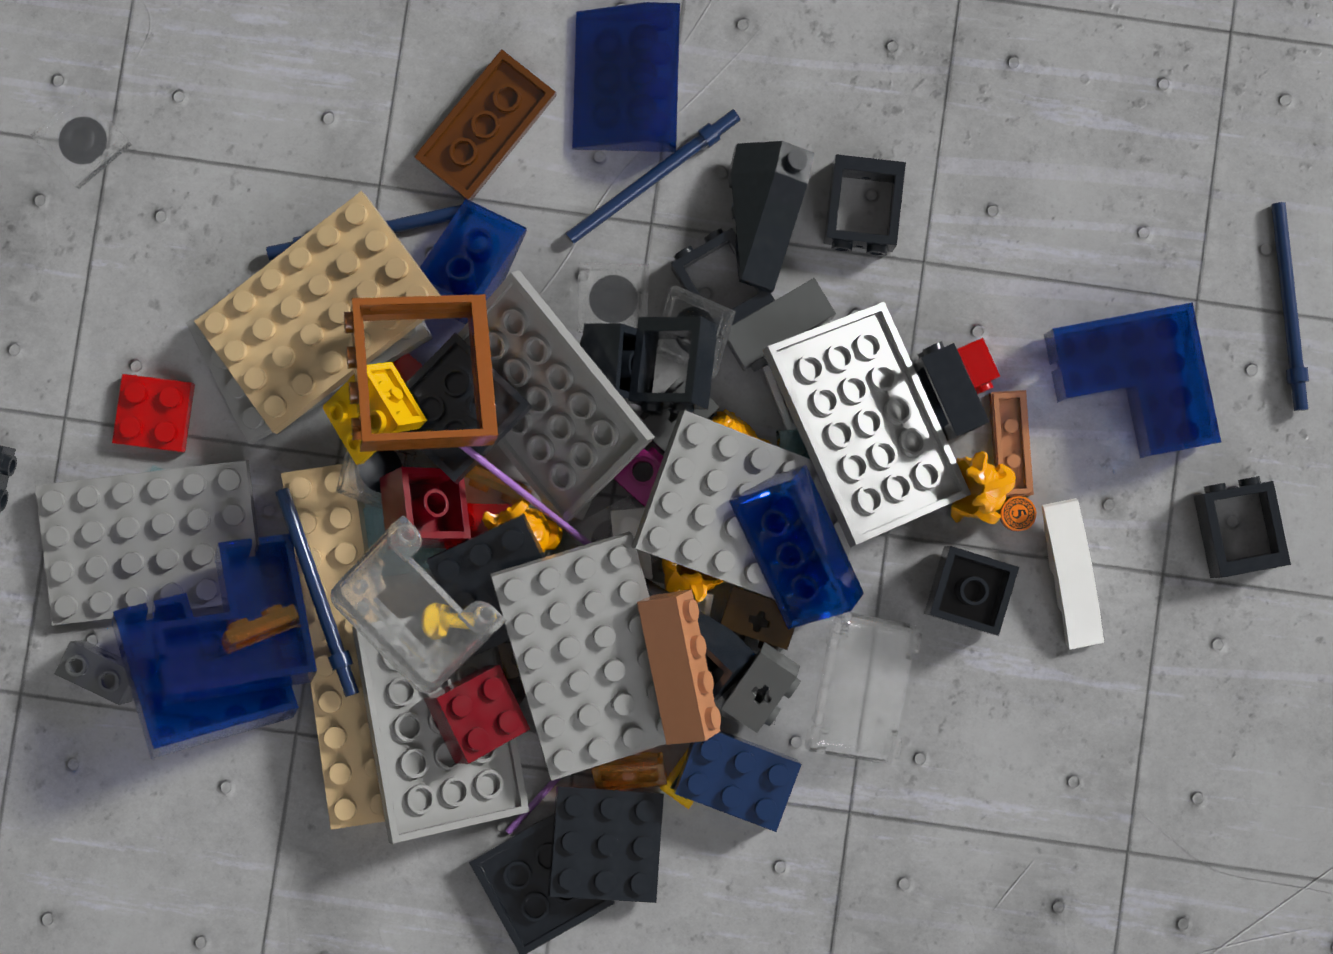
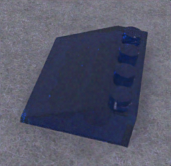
[572,2,680,152]

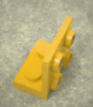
[323,362,427,465]

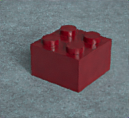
[379,467,471,548]
[424,664,530,764]

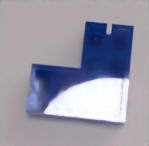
[1044,302,1221,458]
[152,533,317,706]
[112,593,299,759]

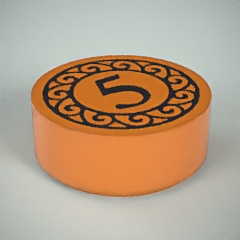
[999,496,1037,532]

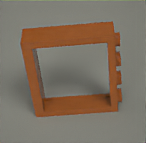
[344,294,498,452]

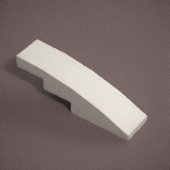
[1042,498,1104,650]

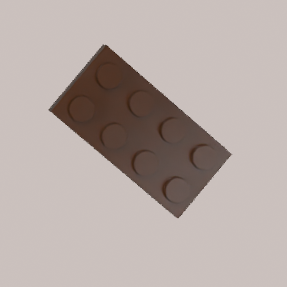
[414,49,557,203]

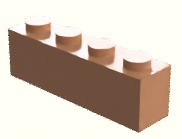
[637,589,721,745]

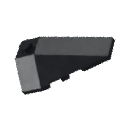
[728,141,814,293]
[644,577,757,702]

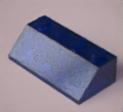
[729,465,864,629]

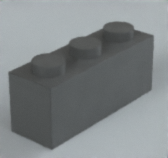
[722,277,836,372]

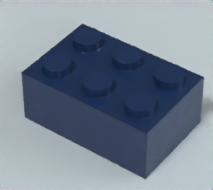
[673,730,802,832]

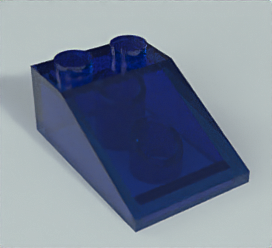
[420,199,527,325]

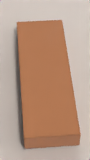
[989,390,1034,497]

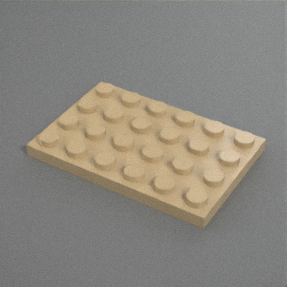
[194,191,441,434]

